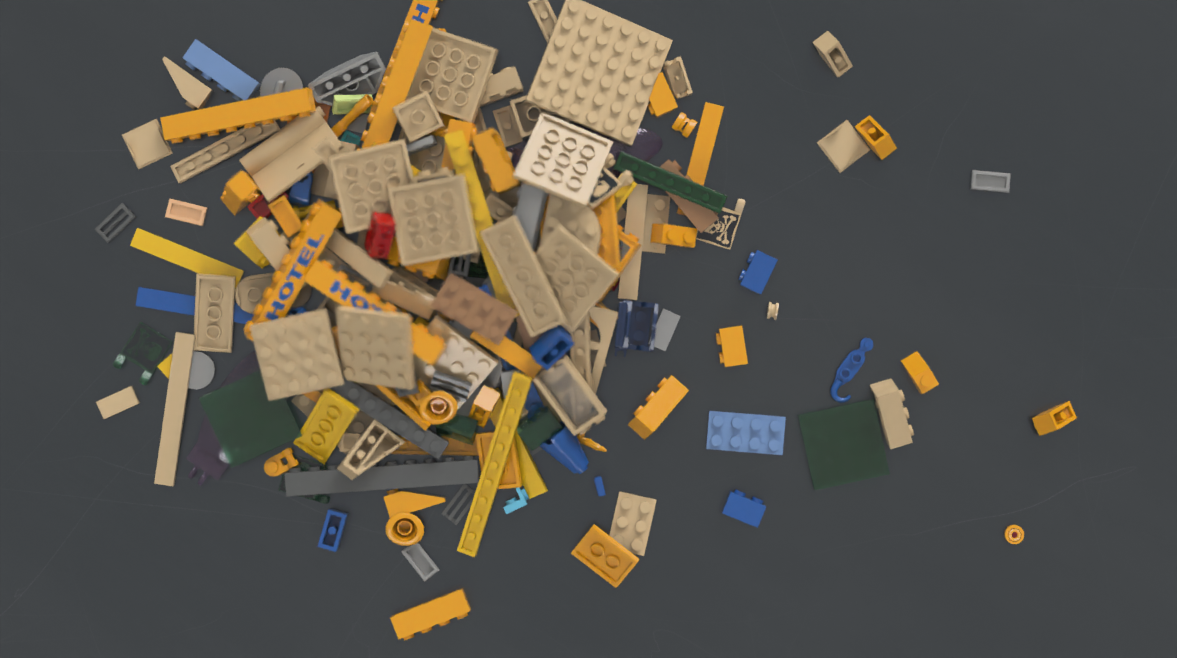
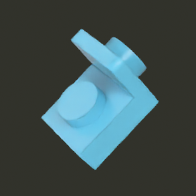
[503,487,529,514]

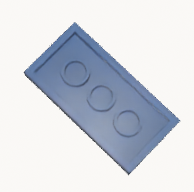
[706,411,786,455]

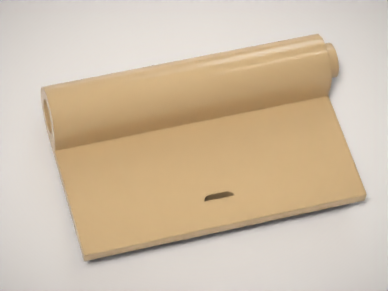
[239,106,344,202]

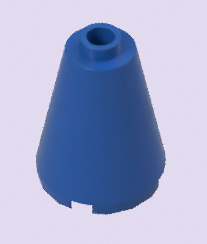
[538,421,589,474]

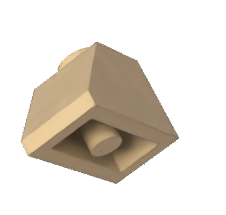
[813,31,853,77]

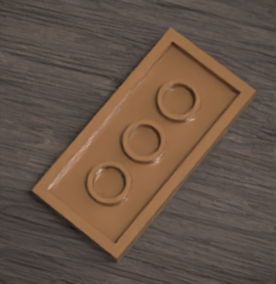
[431,273,518,345]

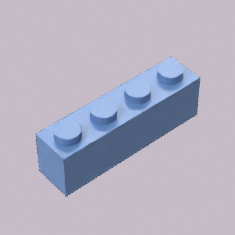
[183,39,261,101]

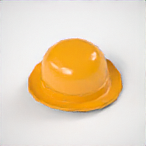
[419,391,458,424]
[385,513,424,546]

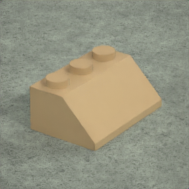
[311,141,360,200]

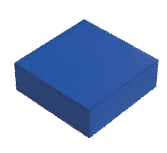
[594,475,606,497]

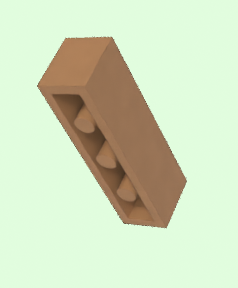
[660,159,719,233]

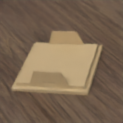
[122,119,173,170]
[817,120,870,173]

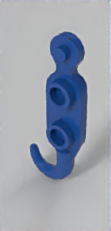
[830,338,873,403]

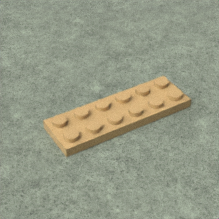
[480,215,567,337]

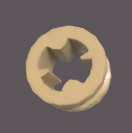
[767,302,779,320]

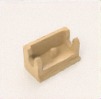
[663,56,693,100]

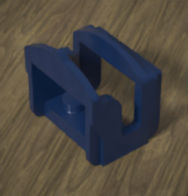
[615,300,658,357]

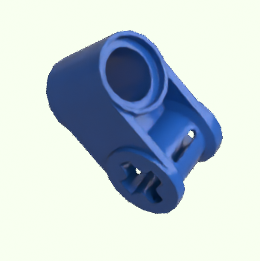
[289,172,313,206]

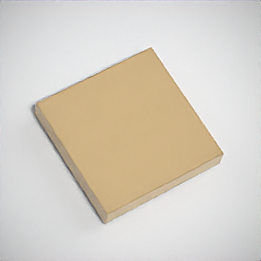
[392,91,444,143]

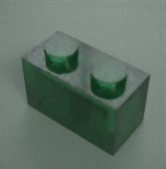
[517,406,563,451]
[435,414,479,445]

